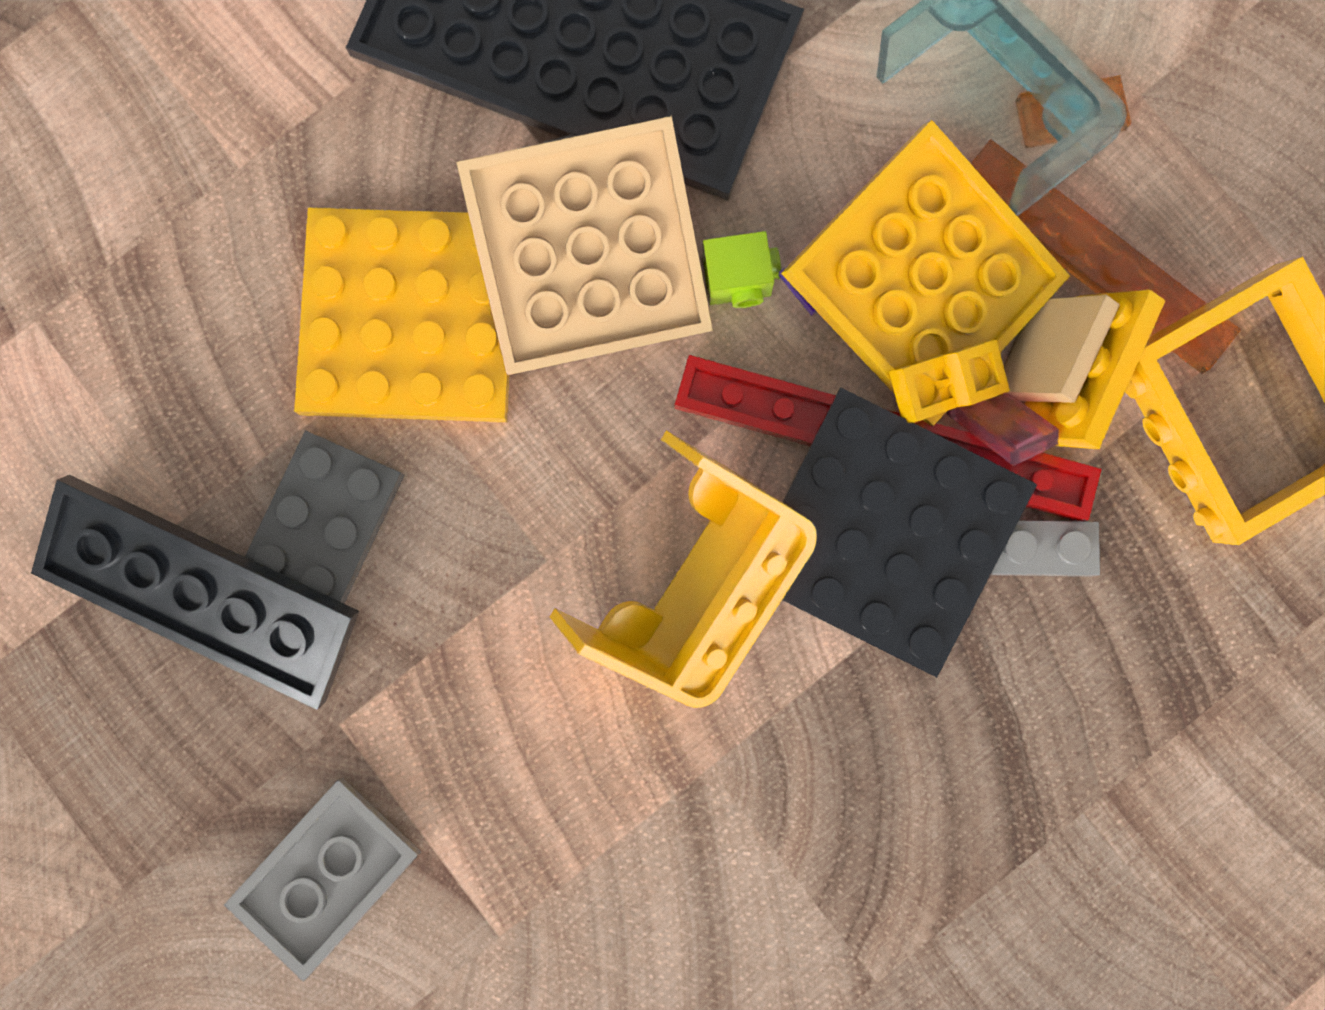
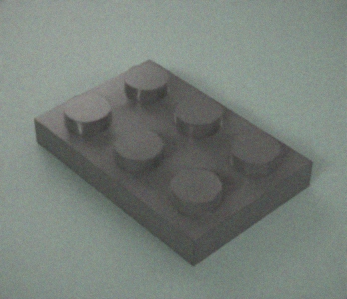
[245,430,405,604]

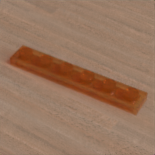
[971,139,1241,374]

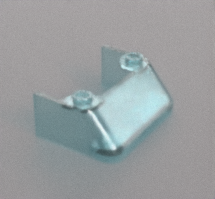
[877,0,1127,216]

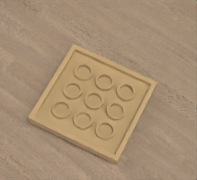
[456,116,713,375]

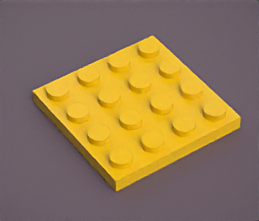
[781,120,1070,426]
[294,208,509,422]

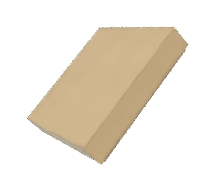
[998,295,1120,403]

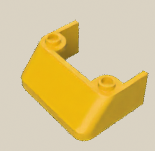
[549,430,817,708]

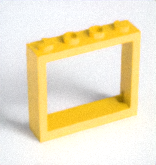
[1125,256,1325,545]

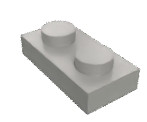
[991,521,1100,577]

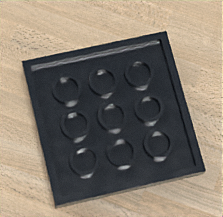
[782,387,1038,678]

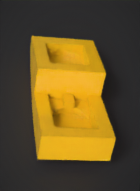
[889,339,1010,423]

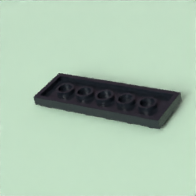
[31,474,359,710]

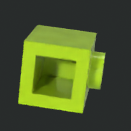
[702,231,781,308]

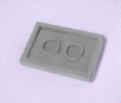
[224,778,421,982]

